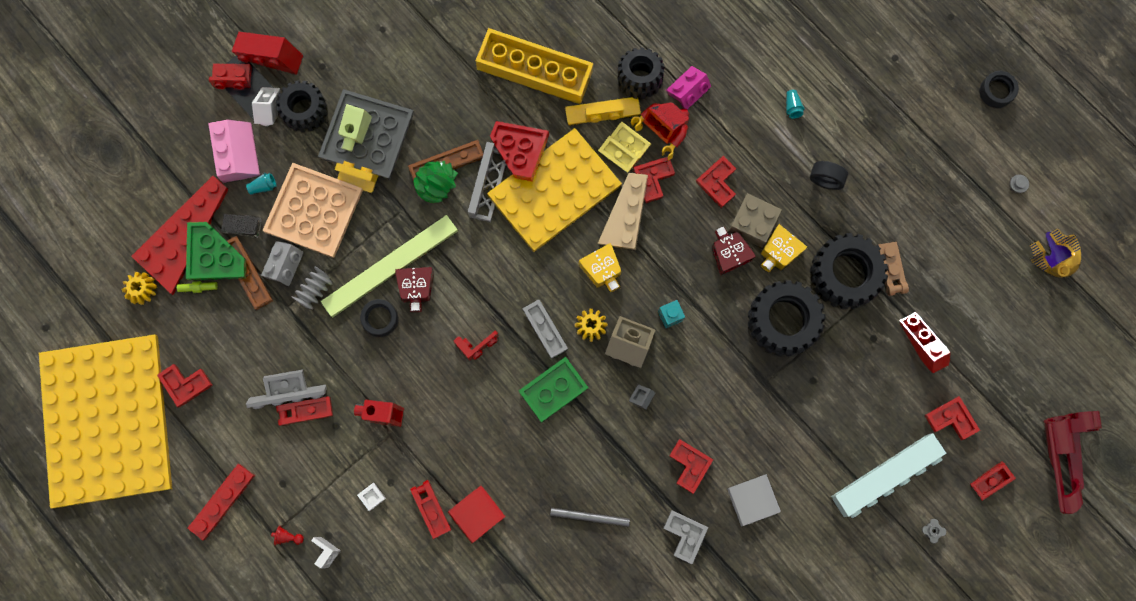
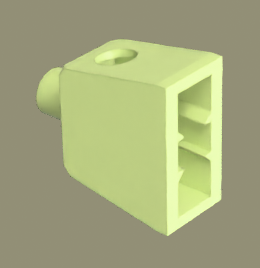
[338,104,372,152]

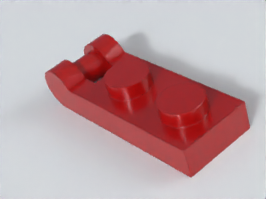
[276,396,333,426]
[410,480,452,539]

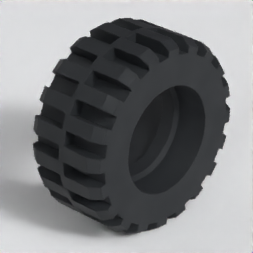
[810,233,889,309]
[748,280,826,357]

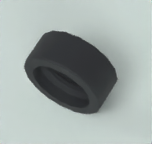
[979,71,1019,108]
[810,161,848,190]
[360,299,399,337]

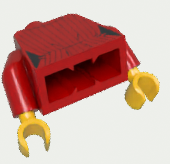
[631,102,689,160]

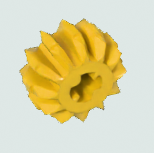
[121,272,157,305]
[575,309,608,342]

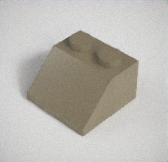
[605,316,655,368]

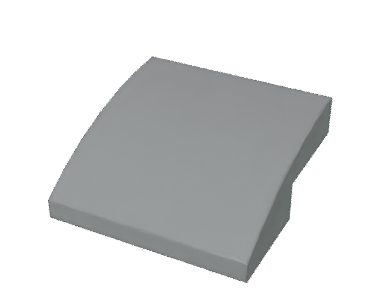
[727,474,781,526]

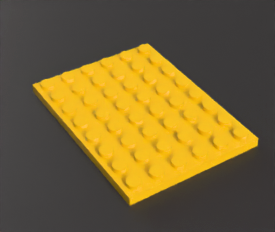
[39,335,172,508]

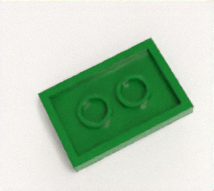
[519,357,588,423]

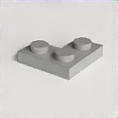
[663,510,708,564]

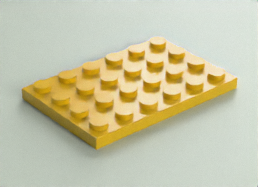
[487,128,622,252]

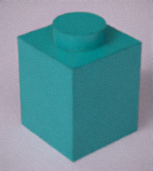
[658,300,685,329]

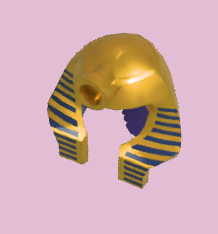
[1030,229,1081,277]

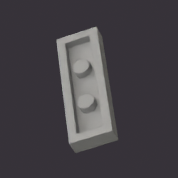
[523,300,568,359]

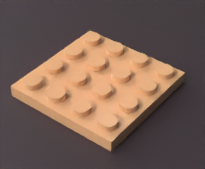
[262,163,363,258]

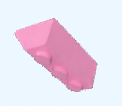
[208,120,260,183]

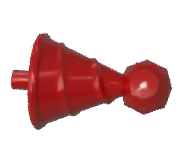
[271,525,304,546]

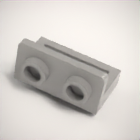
[261,241,303,286]

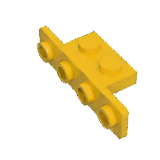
[565,97,641,125]

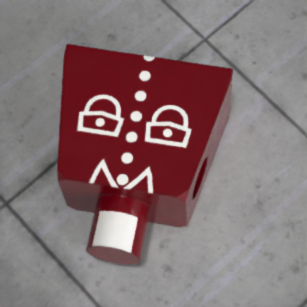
[712,227,756,275]
[395,267,434,313]

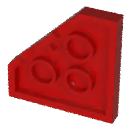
[490,121,549,182]

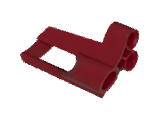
[1044,411,1102,514]

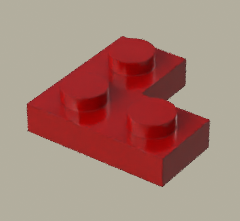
[696,156,736,208]
[633,157,675,204]
[157,364,213,408]
[924,396,980,440]
[669,439,713,494]

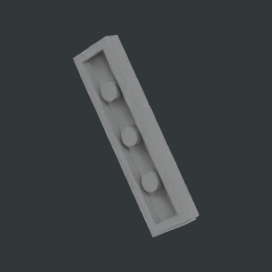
[468,142,506,222]

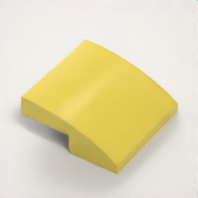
[598,121,651,173]

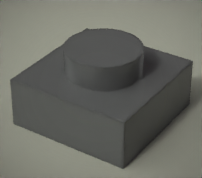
[629,384,655,410]

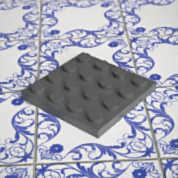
[318,89,414,180]

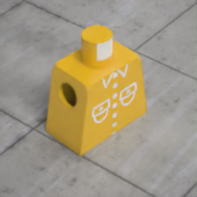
[761,224,807,272]
[578,243,621,292]

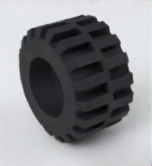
[617,47,665,99]
[276,80,328,132]

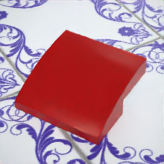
[448,486,506,543]

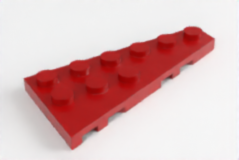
[131,176,228,295]

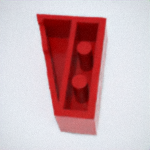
[232,32,303,75]

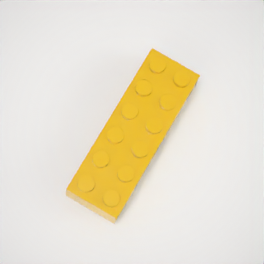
[476,28,593,105]

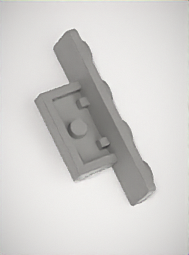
[246,370,327,409]

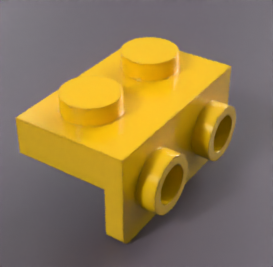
[335,161,378,193]

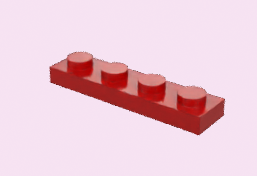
[187,464,255,540]

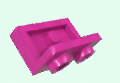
[666,66,711,109]

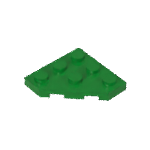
[186,222,246,280]

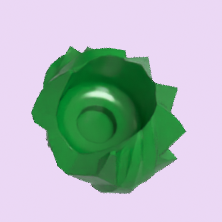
[414,161,458,203]

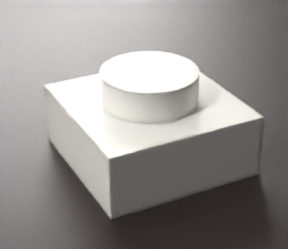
[357,483,386,511]

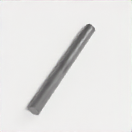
[550,508,630,527]

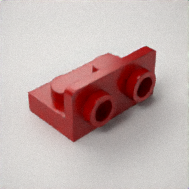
[209,64,252,90]

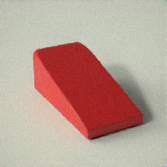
[970,461,1016,501]

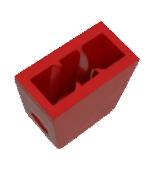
[354,400,404,427]

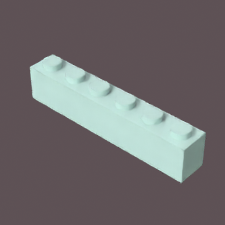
[831,433,946,518]

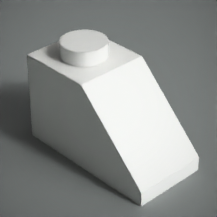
[252,87,281,126]

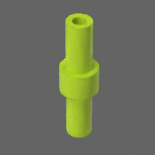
[177,281,218,293]

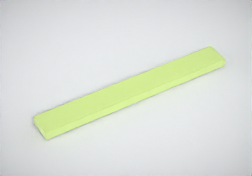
[321,215,458,318]

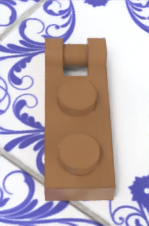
[878,242,909,296]

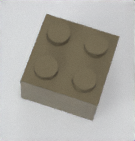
[728,193,782,248]

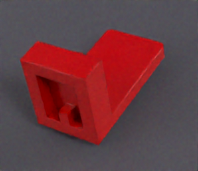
[454,330,499,361]

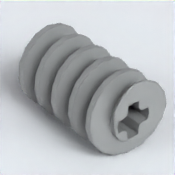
[291,266,332,310]

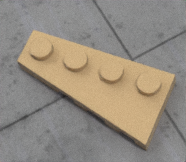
[598,173,648,250]

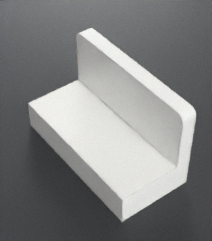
[311,537,340,569]

